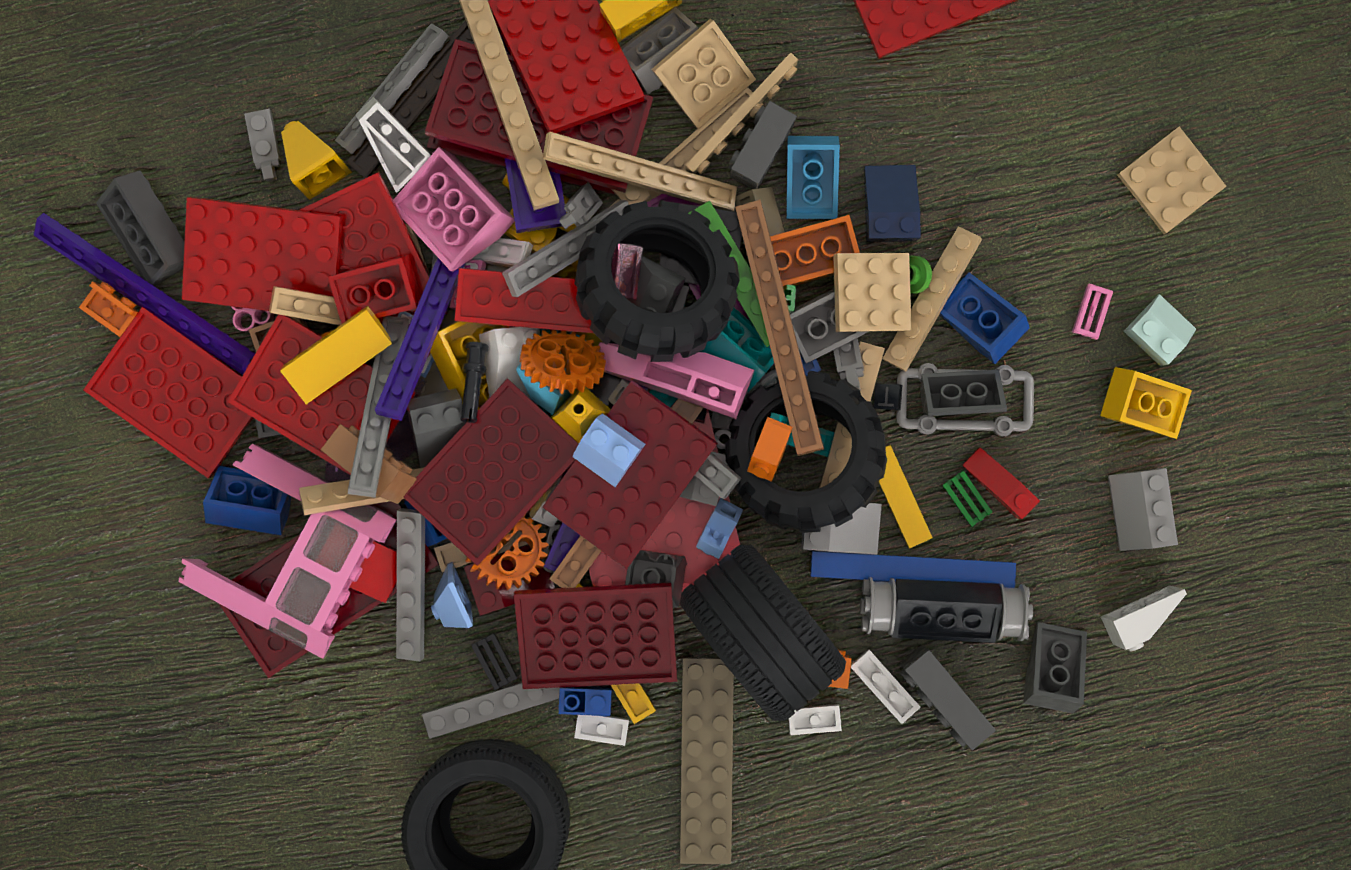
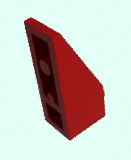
[962,447,1040,519]

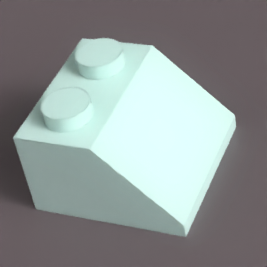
[1124,294,1196,366]

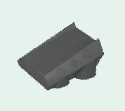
[625,550,687,607]

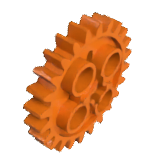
[520,330,606,394]
[465,516,549,590]

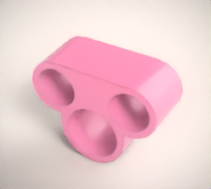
[231,306,274,332]

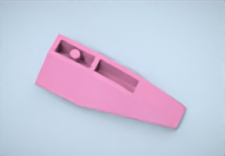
[599,342,754,419]

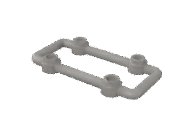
[896,363,1034,436]

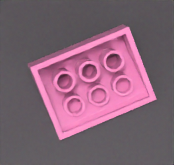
[393,147,515,272]

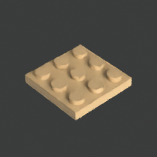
[651,19,756,129]
[1117,126,1226,234]
[833,253,911,332]

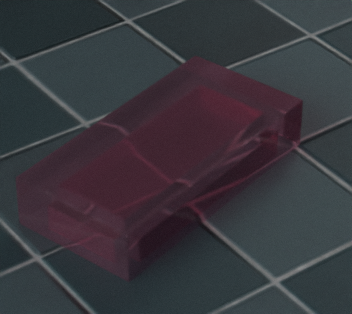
[611,243,643,300]

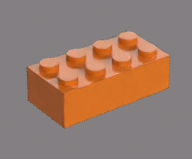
[770,215,860,286]

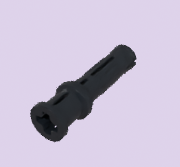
[460,342,489,423]

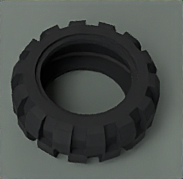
[574,201,740,362]
[725,371,887,533]

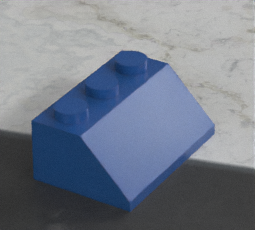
[203,466,292,535]

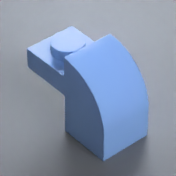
[696,498,743,559]

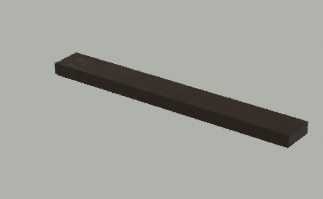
[347,20,475,178]

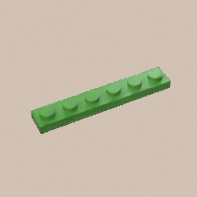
[688,201,770,348]

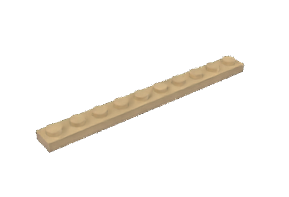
[459,0,559,210]

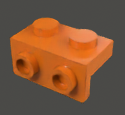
[79,281,139,337]

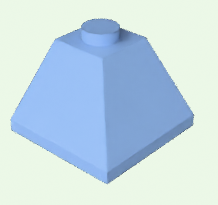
[431,562,473,628]

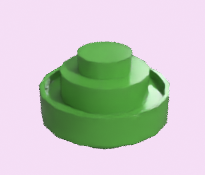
[909,256,932,294]

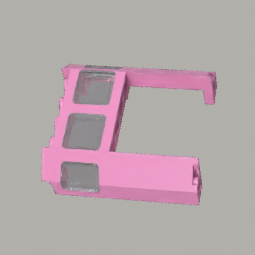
[179,444,397,659]

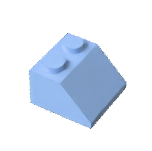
[572,413,646,487]

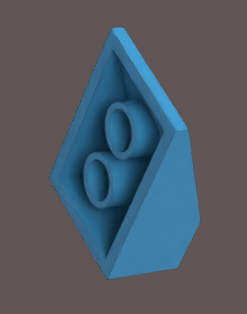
[786,136,840,219]

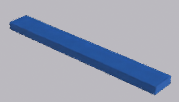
[810,551,1016,588]

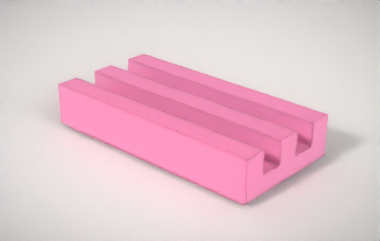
[1072,283,1113,340]

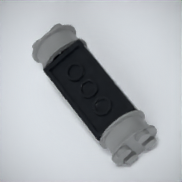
[860,577,1033,643]

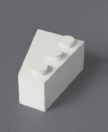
[356,97,431,193]

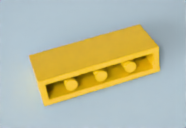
[280,306,392,404]

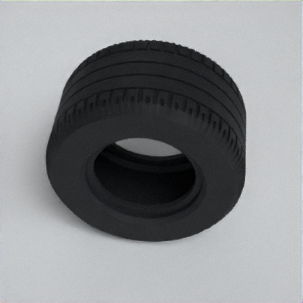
[680,545,846,721]
[401,739,570,870]

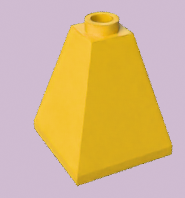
[281,121,352,200]
[550,387,611,444]

